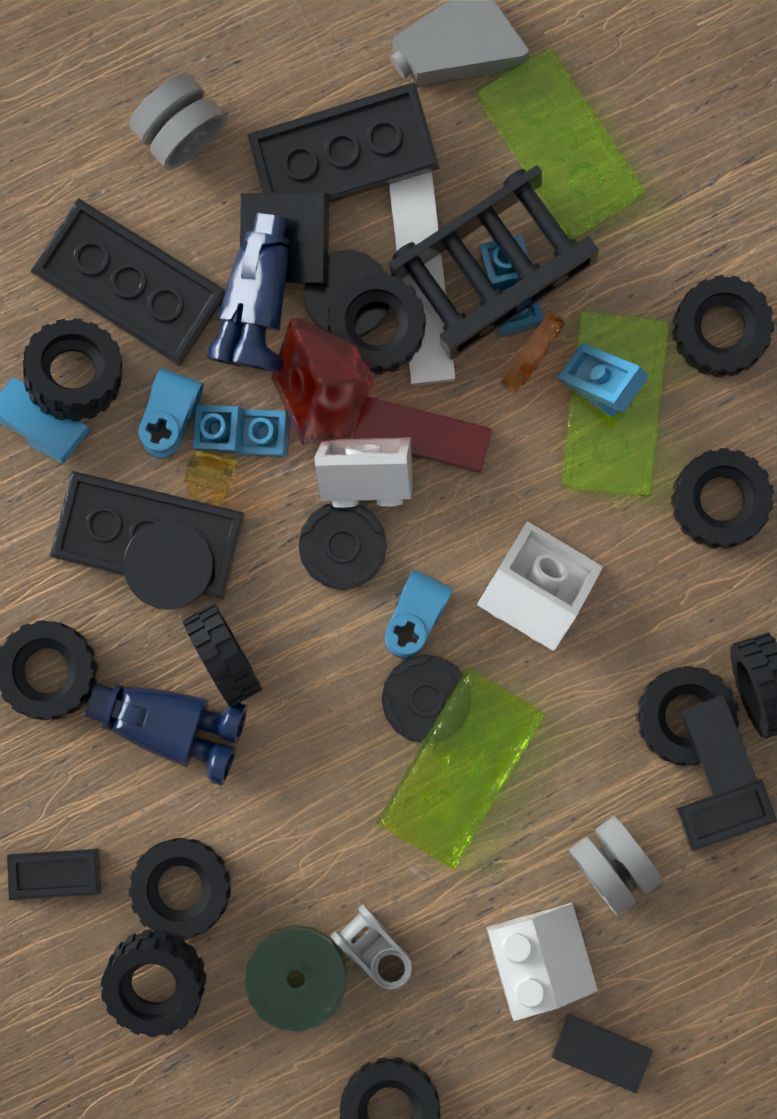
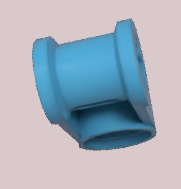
[138,368,204,459]
[385,569,454,658]

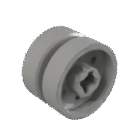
[129,73,226,170]
[568,816,664,917]

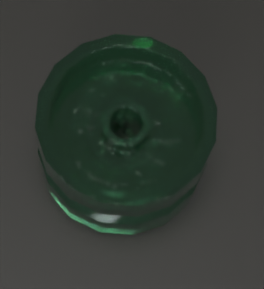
[244,924,347,1032]

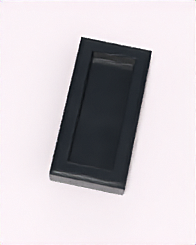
[679,695,757,796]
[676,779,777,851]
[7,848,101,900]
[551,1014,653,1093]

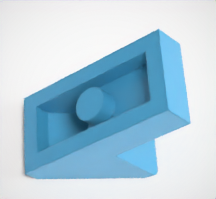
[557,342,649,417]

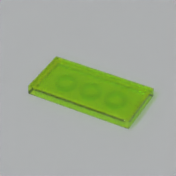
[477,47,646,240]
[560,311,669,497]
[376,667,545,869]

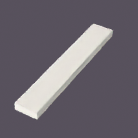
[389,171,455,386]

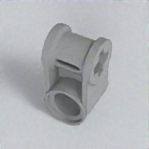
[330,904,413,990]

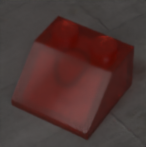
[271,318,373,445]

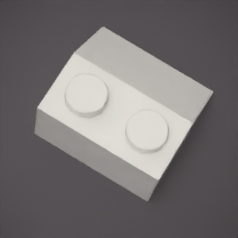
[315,437,413,508]
[477,521,603,651]
[486,903,598,1021]

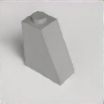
[390,0,530,87]

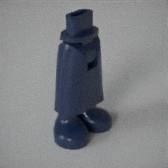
[207,213,290,373]
[85,683,248,786]

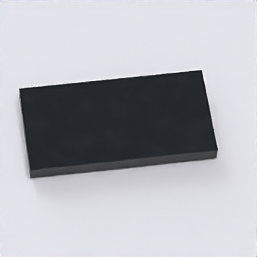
[247,82,440,203]
[31,198,226,366]
[50,471,245,600]

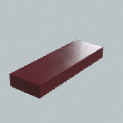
[353,396,492,473]

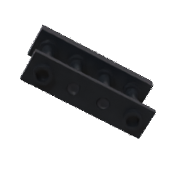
[389,165,599,360]

